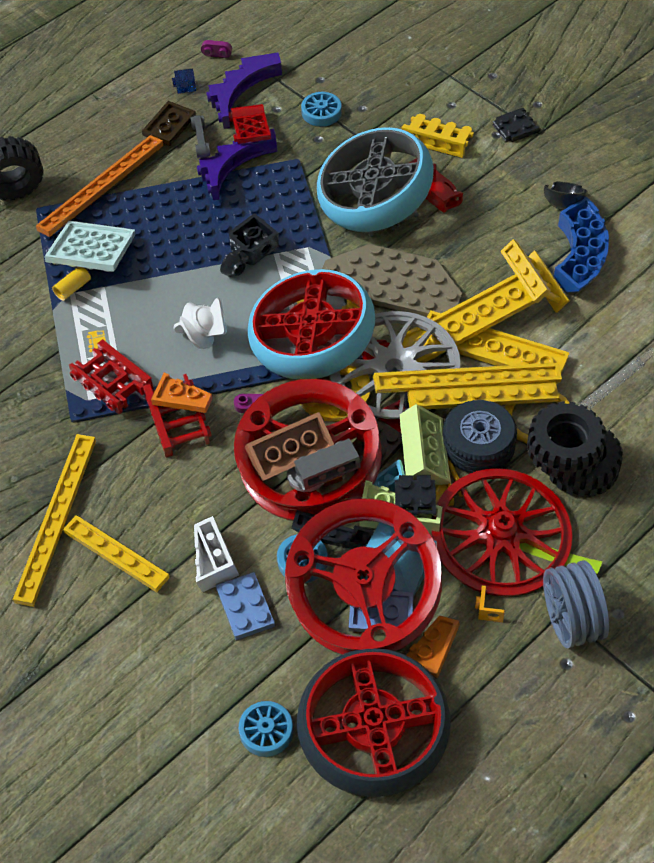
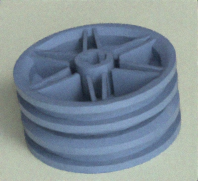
[543,560,609,648]

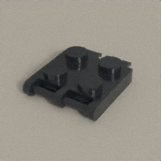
[492,108,541,142]
[395,475,436,516]

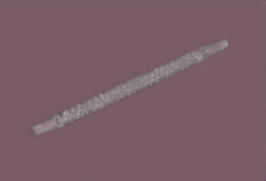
[527,348,654,451]

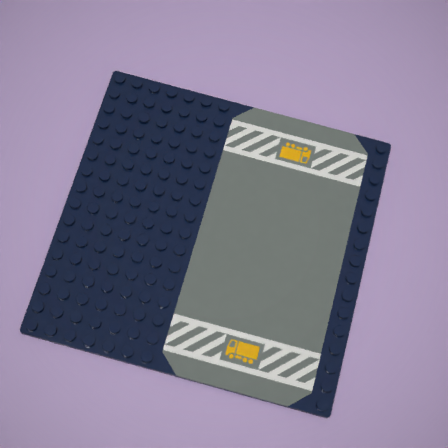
[36,159,363,423]

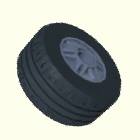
[443,400,517,473]

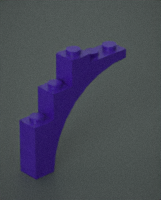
[206,52,282,129]
[197,129,278,200]

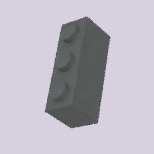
[294,439,361,490]

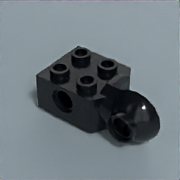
[220,213,279,276]

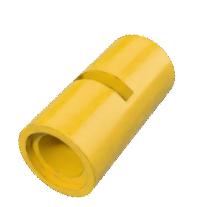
[52,267,91,301]

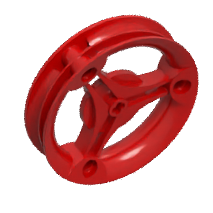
[234,379,382,521]
[285,498,442,655]

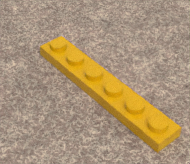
[63,515,170,593]

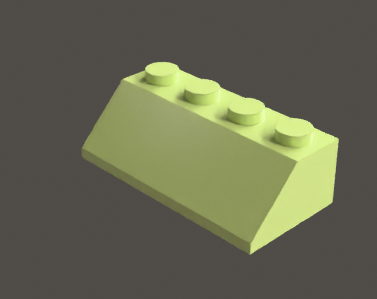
[400,404,451,485]

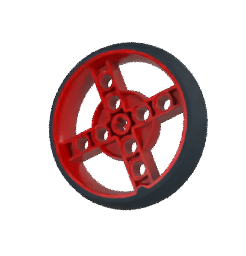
[297,649,451,797]

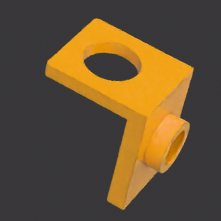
[475,585,505,623]

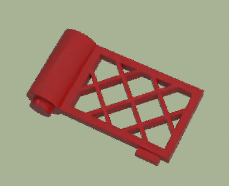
[228,104,271,144]

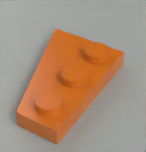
[151,372,212,413]
[406,615,460,678]

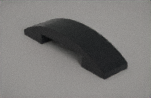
[291,510,374,549]

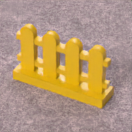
[401,114,474,158]

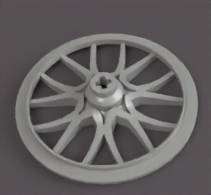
[330,311,460,419]

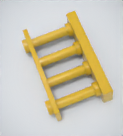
[501,239,570,313]

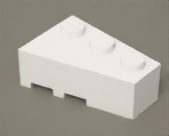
[194,516,239,593]

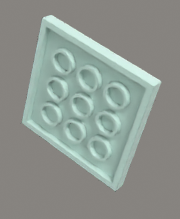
[45,221,135,272]

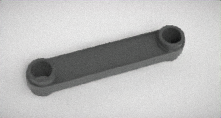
[191,115,210,159]

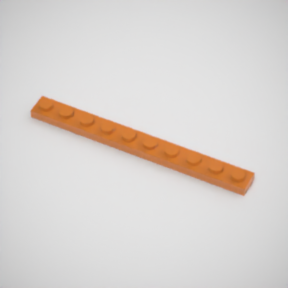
[36,135,163,237]

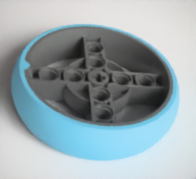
[317,128,433,232]

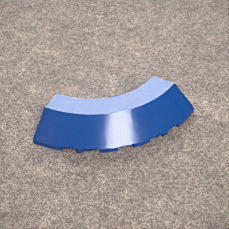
[554,197,609,292]

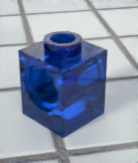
[172,68,196,94]

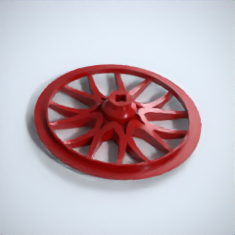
[431,469,572,596]

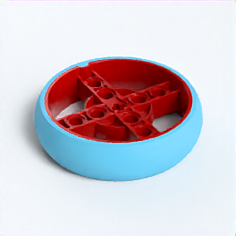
[248,269,375,380]

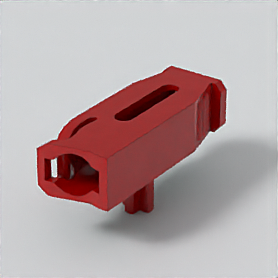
[409,158,463,213]

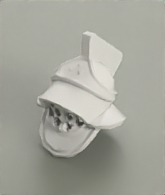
[173,298,227,349]

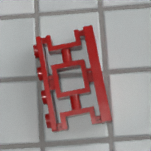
[69,339,154,414]

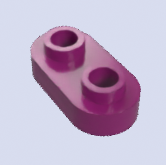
[201,40,233,58]
[234,394,263,413]

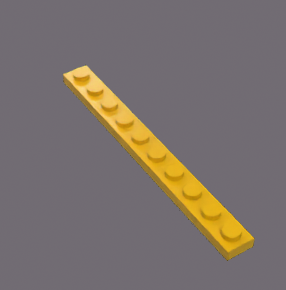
[373,363,562,393]
[13,434,96,607]

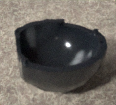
[544,181,588,210]

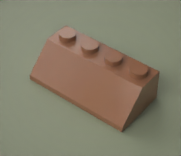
[245,412,334,481]

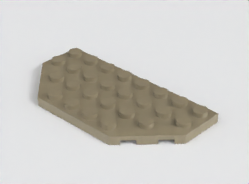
[322,244,462,317]

